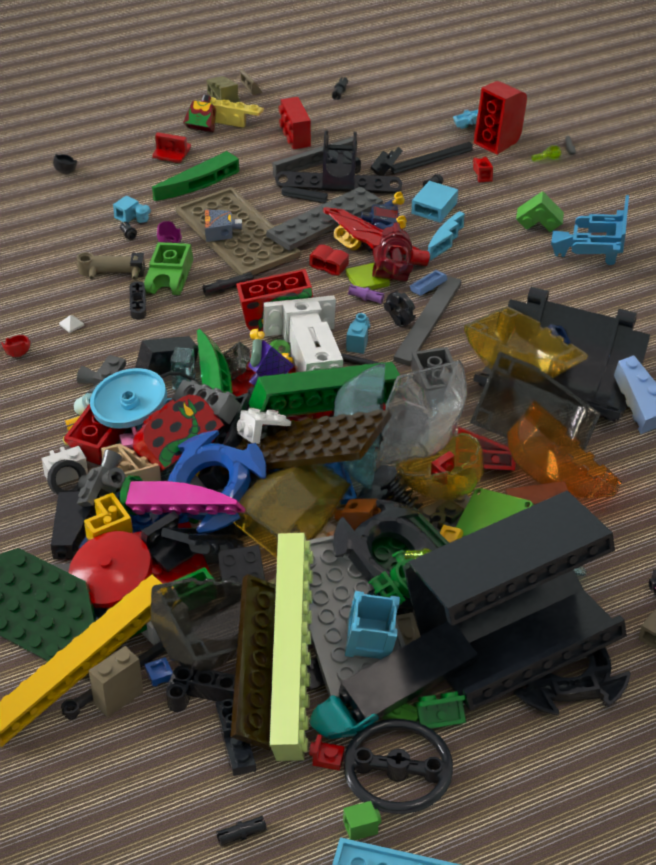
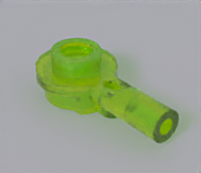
[531,145,562,161]

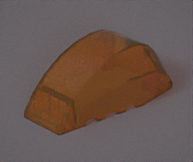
[507,400,622,498]

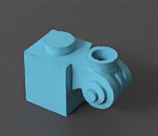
[113,196,151,223]
[346,313,370,354]

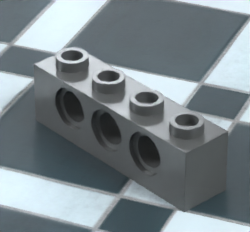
[172,380,241,424]

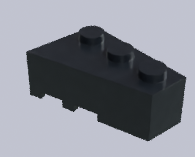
[135,336,199,376]

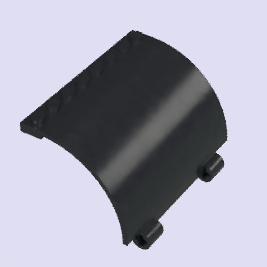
[473,287,651,421]

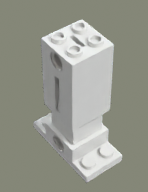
[263,295,343,372]

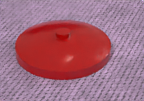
[69,531,153,608]

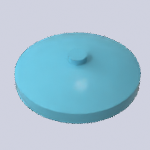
[90,368,167,428]

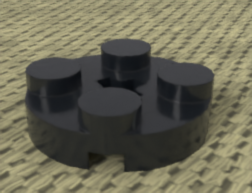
[383,290,416,326]

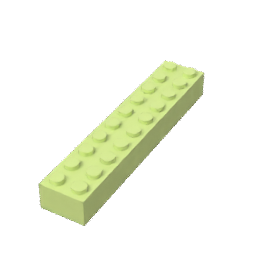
[270,533,314,761]

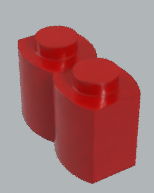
[309,244,349,275]

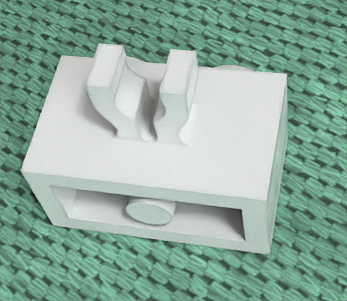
[42,446,88,485]

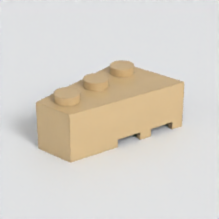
[101,444,161,491]

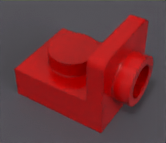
[431,451,455,486]
[309,734,345,771]

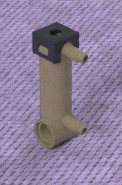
[77,252,145,280]

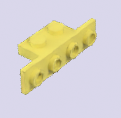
[210,97,264,128]

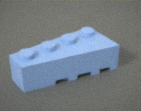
[614,355,656,434]

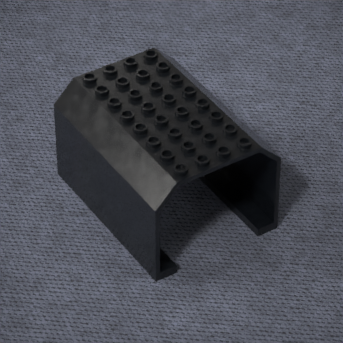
[403,490,627,711]

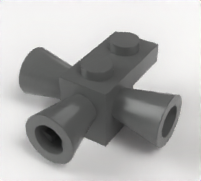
[77,355,126,394]
[77,450,126,507]

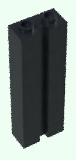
[339,621,478,725]

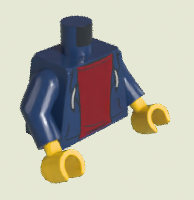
[361,192,407,230]

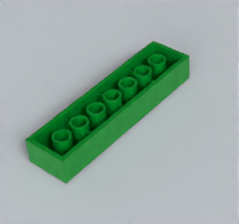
[248,362,402,417]

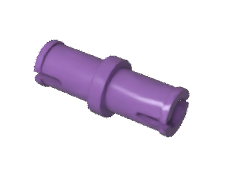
[348,284,385,304]

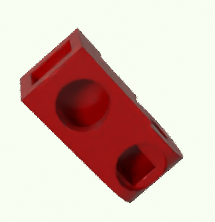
[473,157,493,183]

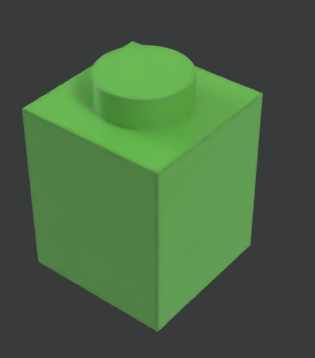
[343,801,381,841]

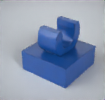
[145,657,173,687]

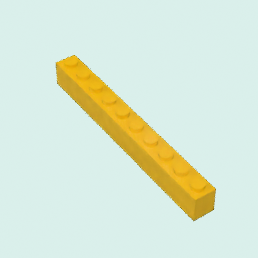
[0,575,173,747]

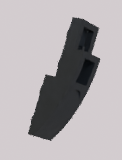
[215,698,256,776]

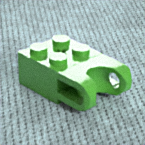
[144,242,194,295]

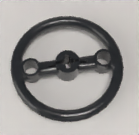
[344,719,453,814]

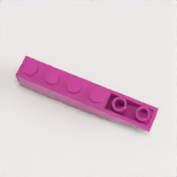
[126,481,245,515]

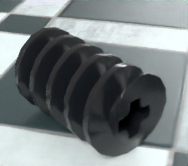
[380,474,423,510]

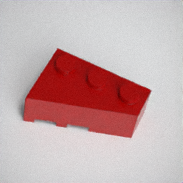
[455,426,516,470]

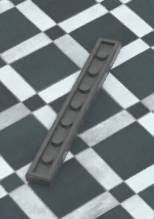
[393,276,462,366]

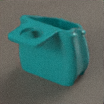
[309,695,379,740]

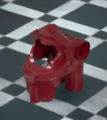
[372,222,413,282]

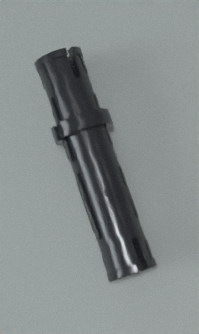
[202,272,254,296]

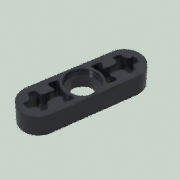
[129,281,146,320]

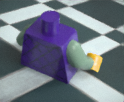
[248,329,294,386]

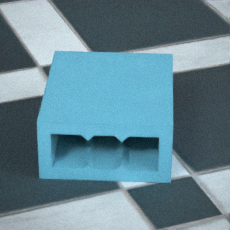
[411,181,458,223]

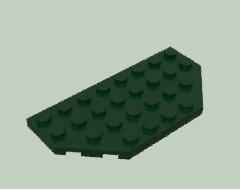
[0,548,96,662]

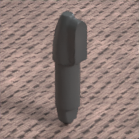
[565,136,576,154]

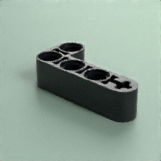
[166,665,235,712]

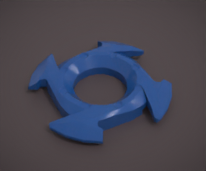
[157,430,266,534]

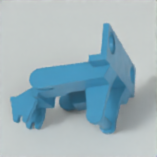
[551,195,629,265]

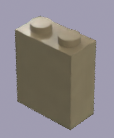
[89,646,143,717]

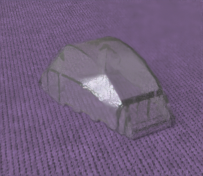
[378,360,467,464]

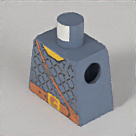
[205,210,242,242]

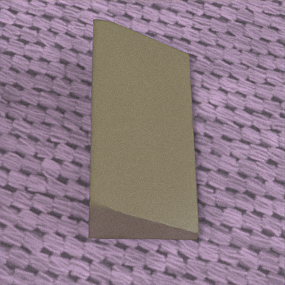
[240,68,262,95]

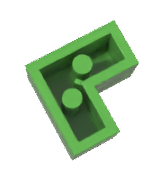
[516,191,564,232]

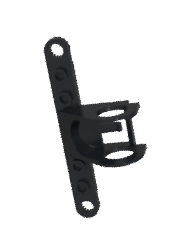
[275,130,402,194]

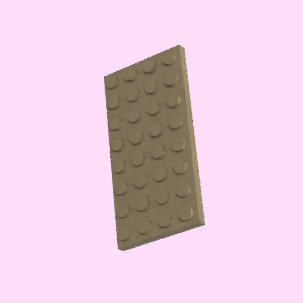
[176,187,301,275]

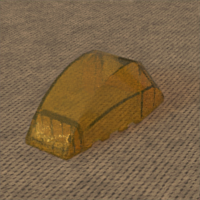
[464,306,588,382]
[233,464,351,558]

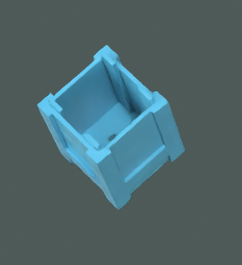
[345,591,400,660]

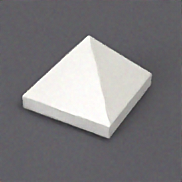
[59,315,84,333]

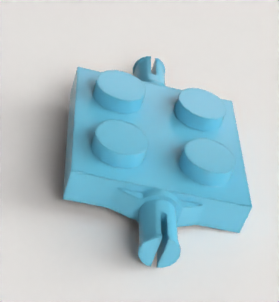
[453,110,478,129]

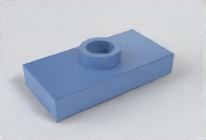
[410,270,448,296]

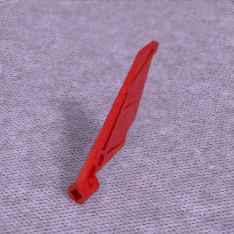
[323,207,430,266]

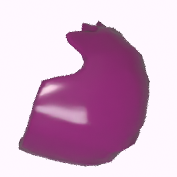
[157,221,182,243]

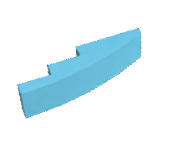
[428,211,465,261]

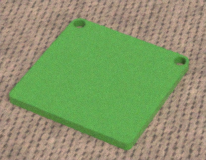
[455,488,534,537]

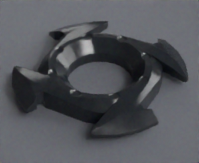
[333,500,438,609]
[514,647,631,716]

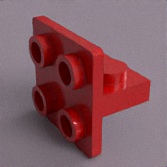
[152,132,191,163]

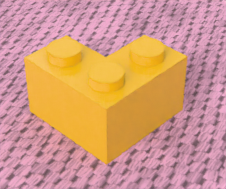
[84,492,133,540]

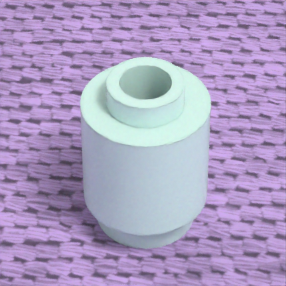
[74,393,92,415]

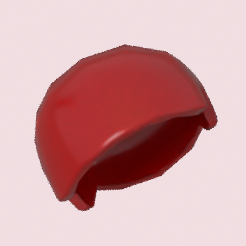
[1,335,31,358]

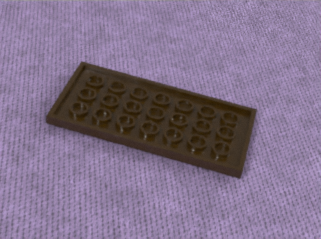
[220,409,392,475]

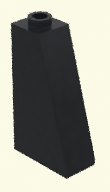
[51,492,100,560]

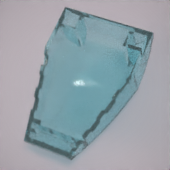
[334,363,386,489]

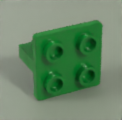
[413,691,466,729]

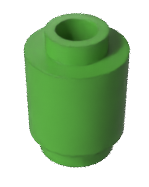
[270,339,290,354]

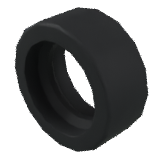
[47,459,86,495]

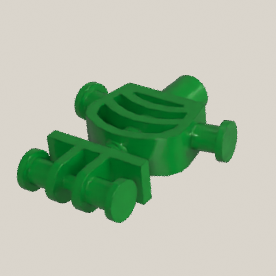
[368,550,413,606]

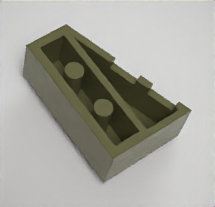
[206,76,240,103]

